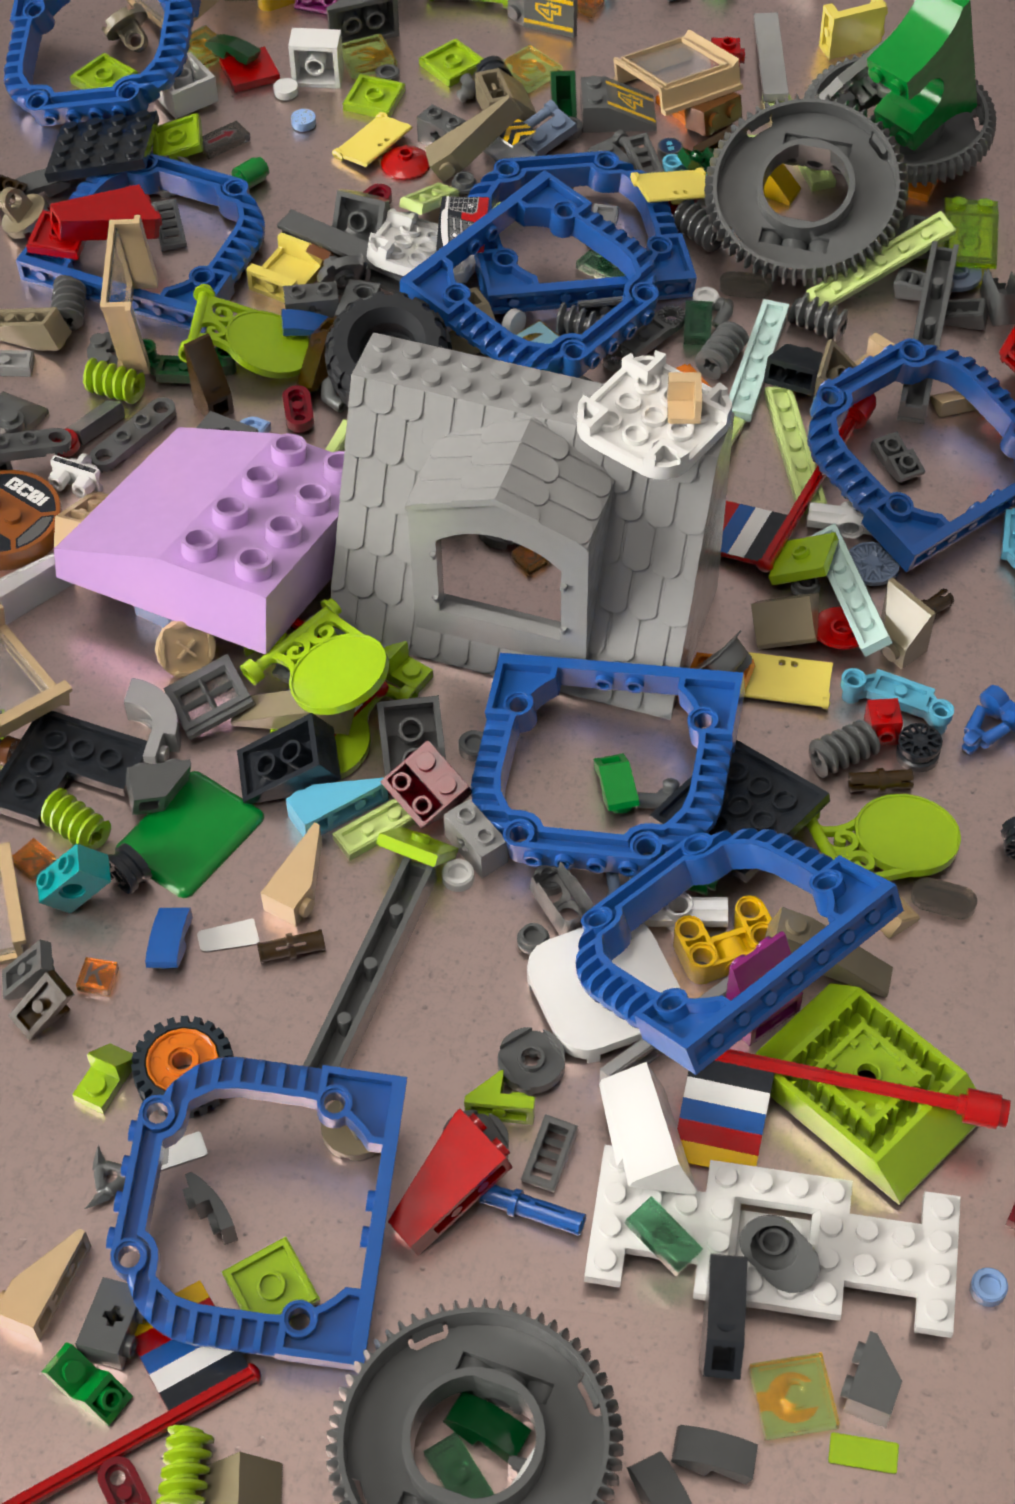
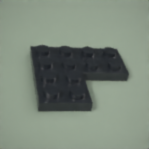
[0,711,147,827]

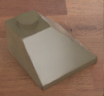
[880,577,936,669]

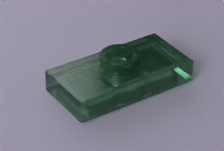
[576,249,625,279]
[683,300,712,345]
[624,1196,703,1276]
[423,1432,495,1499]

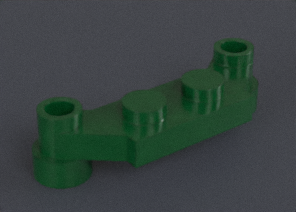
[143,339,237,384]

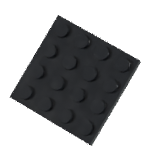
[44,110,160,183]
[649,740,830,883]

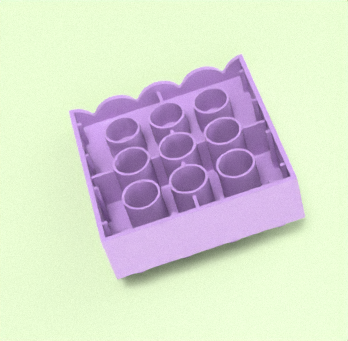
[54,427,345,655]

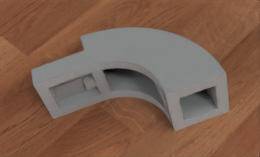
[124,678,181,764]

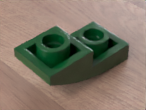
[204,34,261,65]
[677,147,719,174]
[443,1392,532,1463]

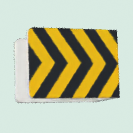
[483,119,536,161]

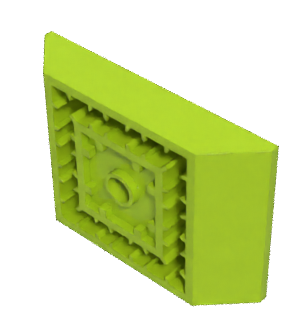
[755,983,976,1205]

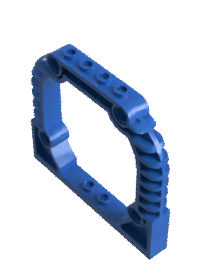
[3,0,201,126]
[468,151,697,315]
[16,153,265,333]
[400,170,659,378]
[807,338,1015,572]
[471,653,745,877]
[575,828,904,1075]
[106,1057,407,1371]

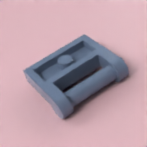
[522,100,578,156]

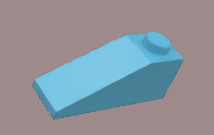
[286,778,389,837]

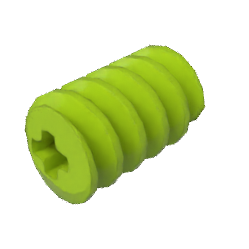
[83,358,145,404]
[41,788,111,850]
[156,1425,215,1504]

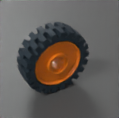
[131,1016,234,1119]

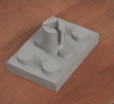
[819,40,884,106]

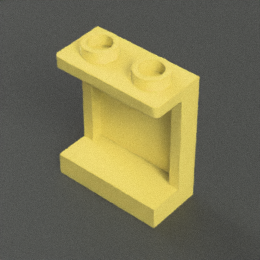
[819,0,888,60]
[246,233,322,303]

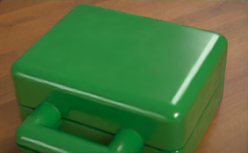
[115,771,264,898]

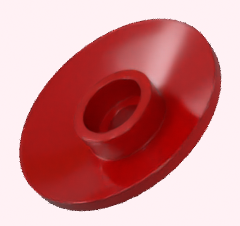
[381,146,430,181]
[817,606,859,649]

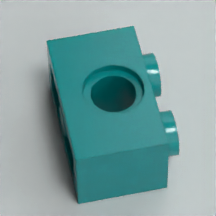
[36,844,111,914]

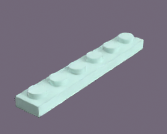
[729,299,790,422]
[810,523,893,657]

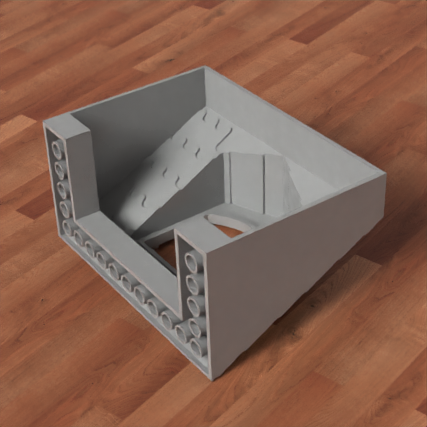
[331,333,734,720]

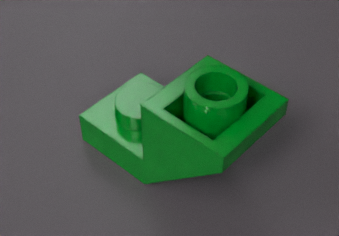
[593,753,640,813]
[41,1342,133,1426]

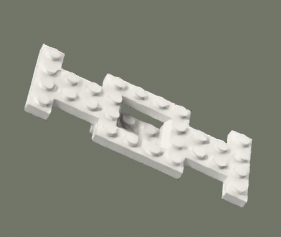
[584,1145,961,1338]

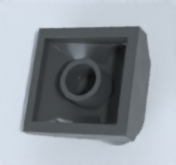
[332,189,391,242]
[0,391,49,434]

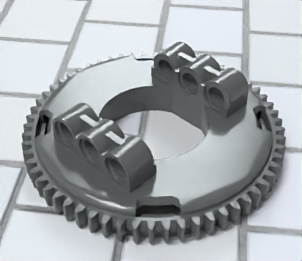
[803,53,997,187]
[704,93,909,286]
[326,1298,624,1504]

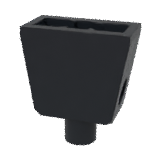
[763,344,823,396]

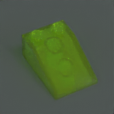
[942,197,999,269]

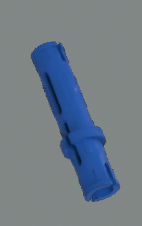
[479,1184,586,1236]

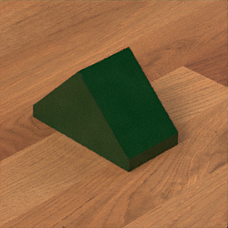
[550,70,577,118]

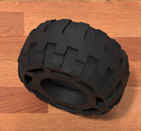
[325,291,453,407]

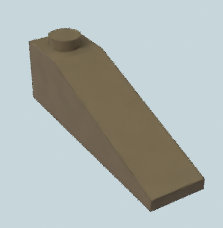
[425,94,523,182]
[0,307,72,351]
[231,690,355,735]
[765,907,893,998]

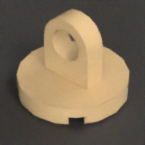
[155,621,216,678]

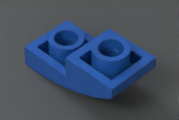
[281,309,329,340]
[145,907,193,969]

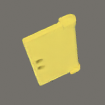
[332,112,412,167]
[630,167,706,204]
[744,652,833,710]

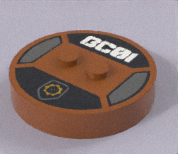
[0,470,63,571]

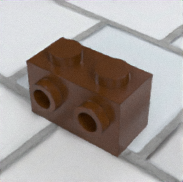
[684,92,742,136]

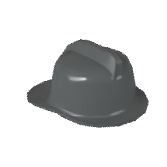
[693,630,753,673]
[739,1215,820,1293]

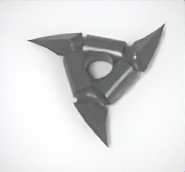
[84,1144,126,1209]

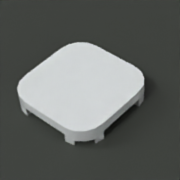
[366,208,475,284]
[577,350,733,480]
[527,923,681,1064]

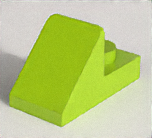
[384,641,433,692]
[72,1043,133,1114]
[464,1070,535,1125]

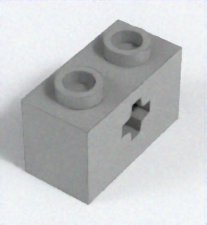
[444,799,508,878]

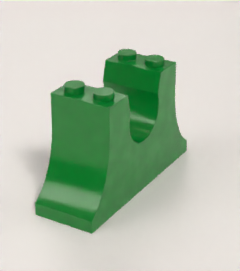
[867,0,977,151]

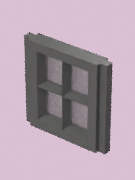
[163,654,255,740]

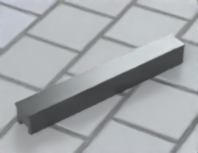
[277,209,464,294]
[897,241,959,424]
[303,856,437,1069]

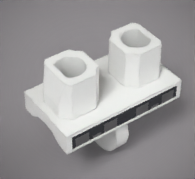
[48,453,104,498]

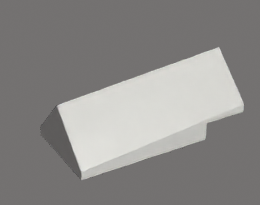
[0,553,73,625]
[599,1062,697,1195]

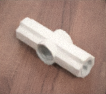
[806,501,871,539]
[644,892,728,932]

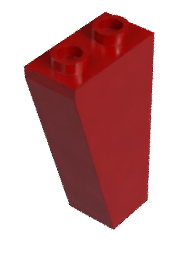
[50,184,162,241]
[387,1108,513,1256]

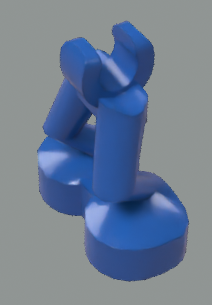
[962,685,1015,755]

